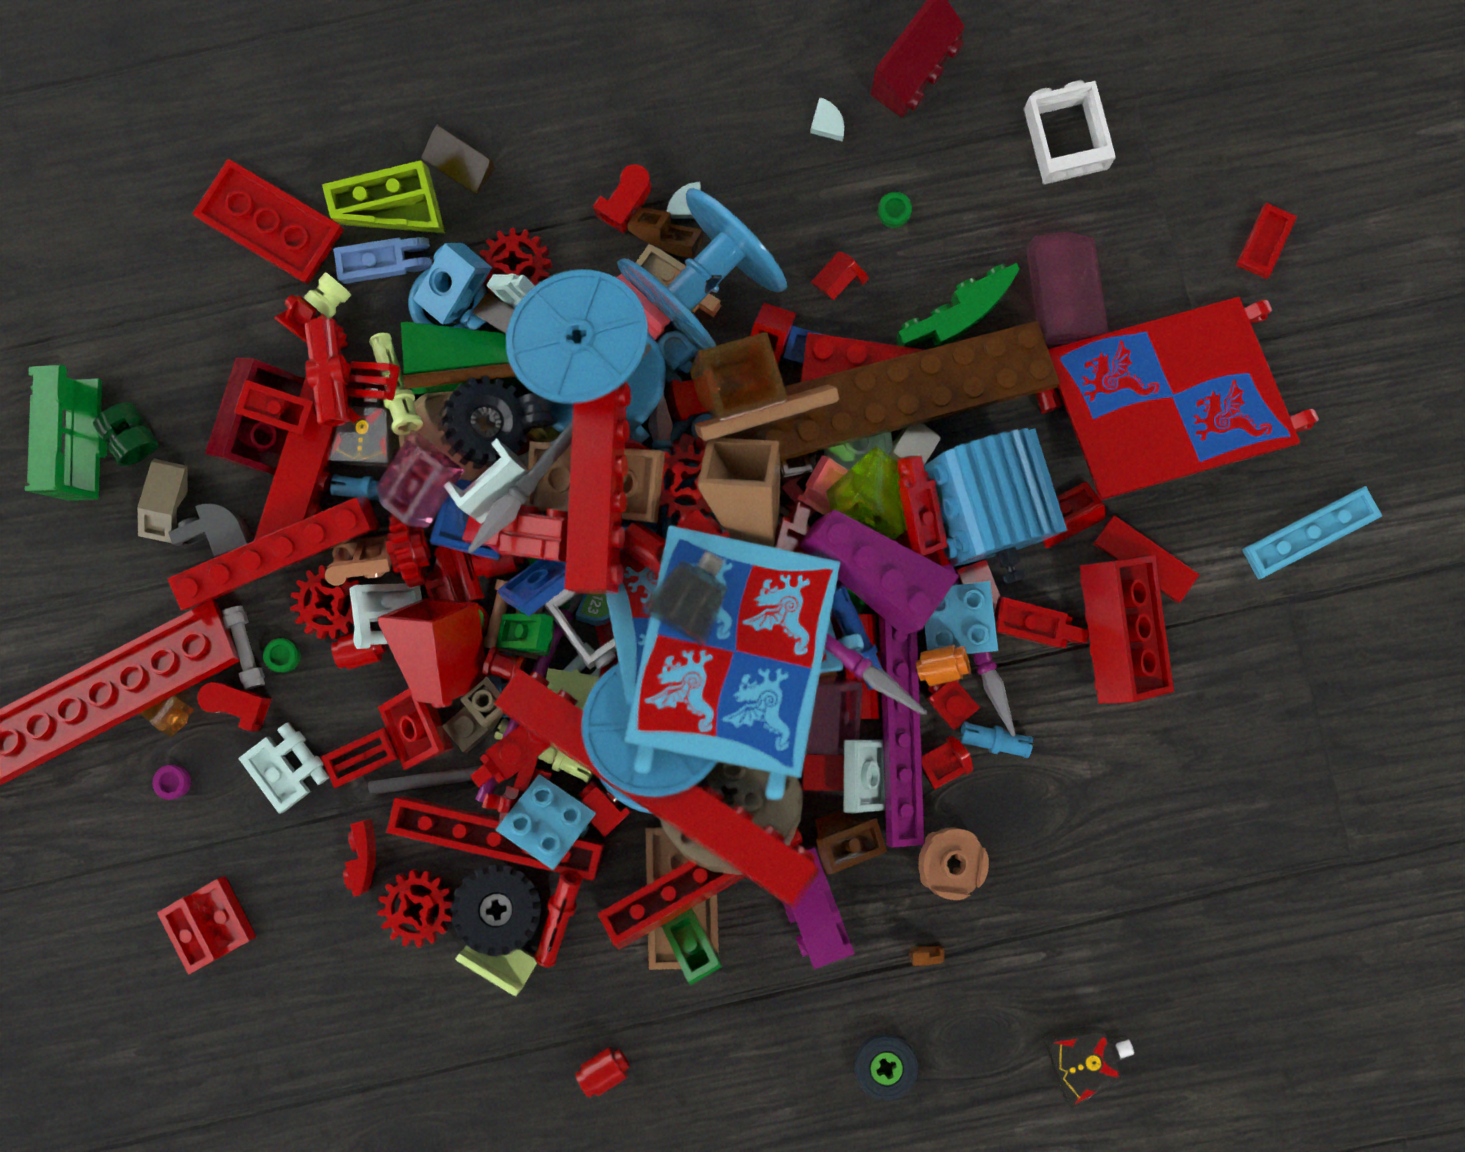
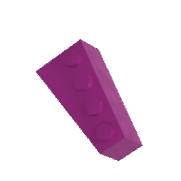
[798,509,959,636]

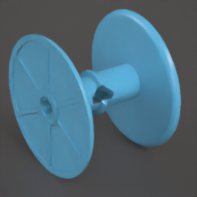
[617,188,787,361]
[506,270,666,433]
[582,663,717,813]

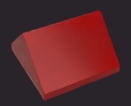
[378,688,454,770]

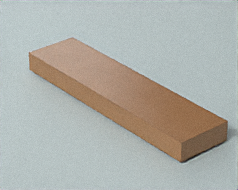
[694,384,839,441]

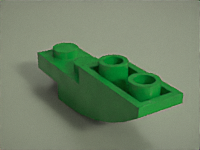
[895,263,1019,348]

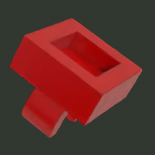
[513,757,552,792]

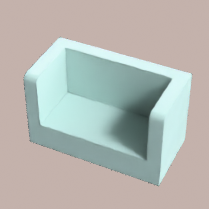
[444,439,529,524]

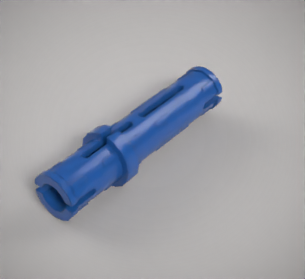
[831,585,884,690]

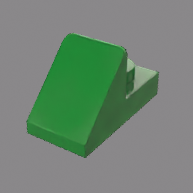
[496,614,555,656]
[661,908,722,985]

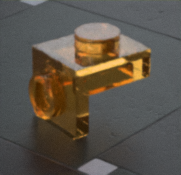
[139,695,195,738]

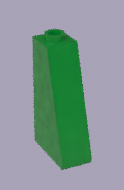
[401,322,524,394]

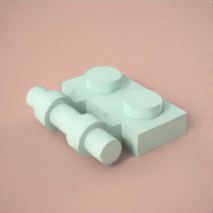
[238,722,329,814]

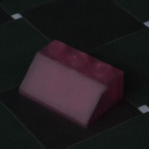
[1027,232,1109,345]

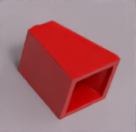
[378,598,487,708]

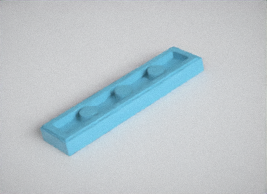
[1242,486,1382,579]

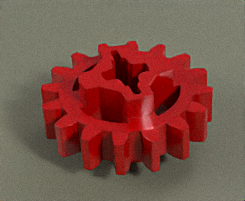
[479,228,552,295]
[659,445,712,520]
[385,511,431,588]
[290,565,363,640]
[377,869,454,948]

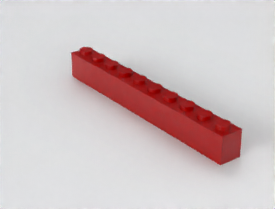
[493,669,820,909]

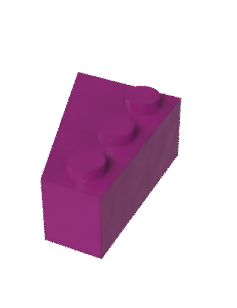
[783,845,855,969]

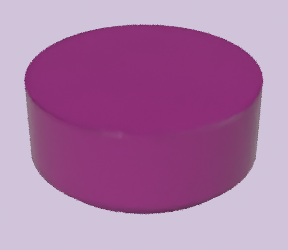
[152,765,191,800]

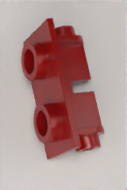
[274,294,349,350]

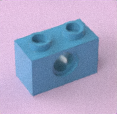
[413,243,492,324]

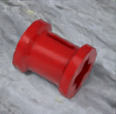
[482,646,526,681]

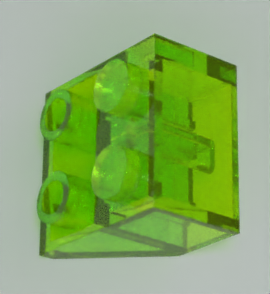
[826,446,907,541]

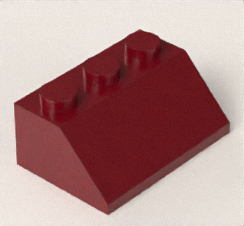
[870,0,965,118]
[205,357,305,475]

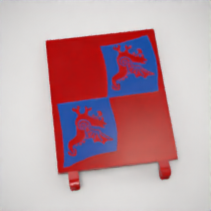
[1048,297,1319,500]

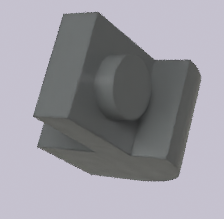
[168,504,254,557]

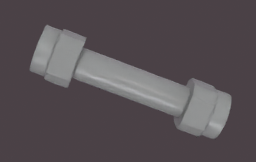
[222,606,265,690]

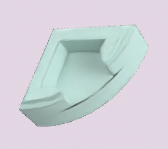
[810,98,844,141]
[667,182,701,218]

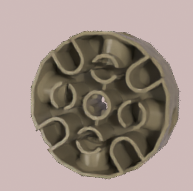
[661,761,803,874]

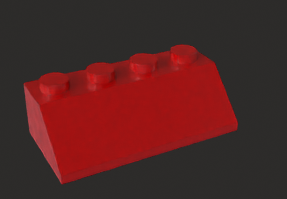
[1080,555,1174,704]

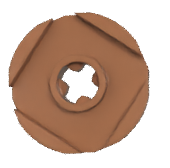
[918,827,989,900]

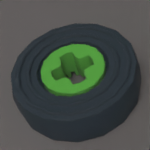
[854,1034,918,1101]

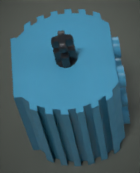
[924,428,1067,583]

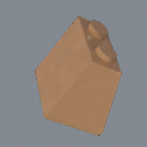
[698,438,781,548]

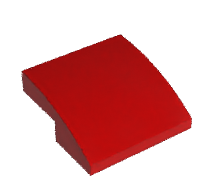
[157,876,256,975]

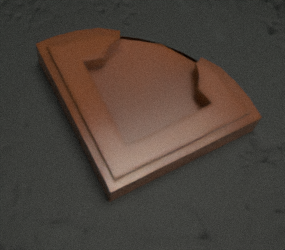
[909,946,945,966]

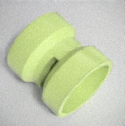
[303,272,351,319]

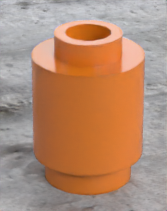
[916,644,971,686]

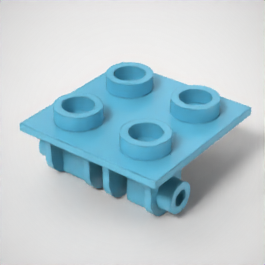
[925,581,998,654]
[496,774,596,870]

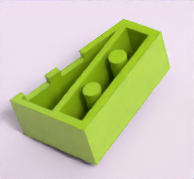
[322,160,445,234]

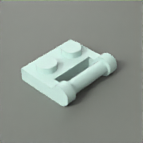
[350,583,422,649]

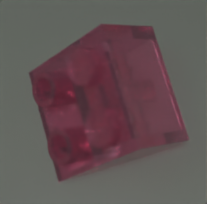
[376,430,464,527]
[805,675,863,755]

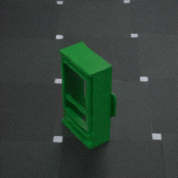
[25,364,107,501]

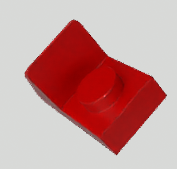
[234,380,314,435]

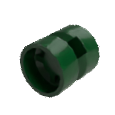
[93,402,159,466]

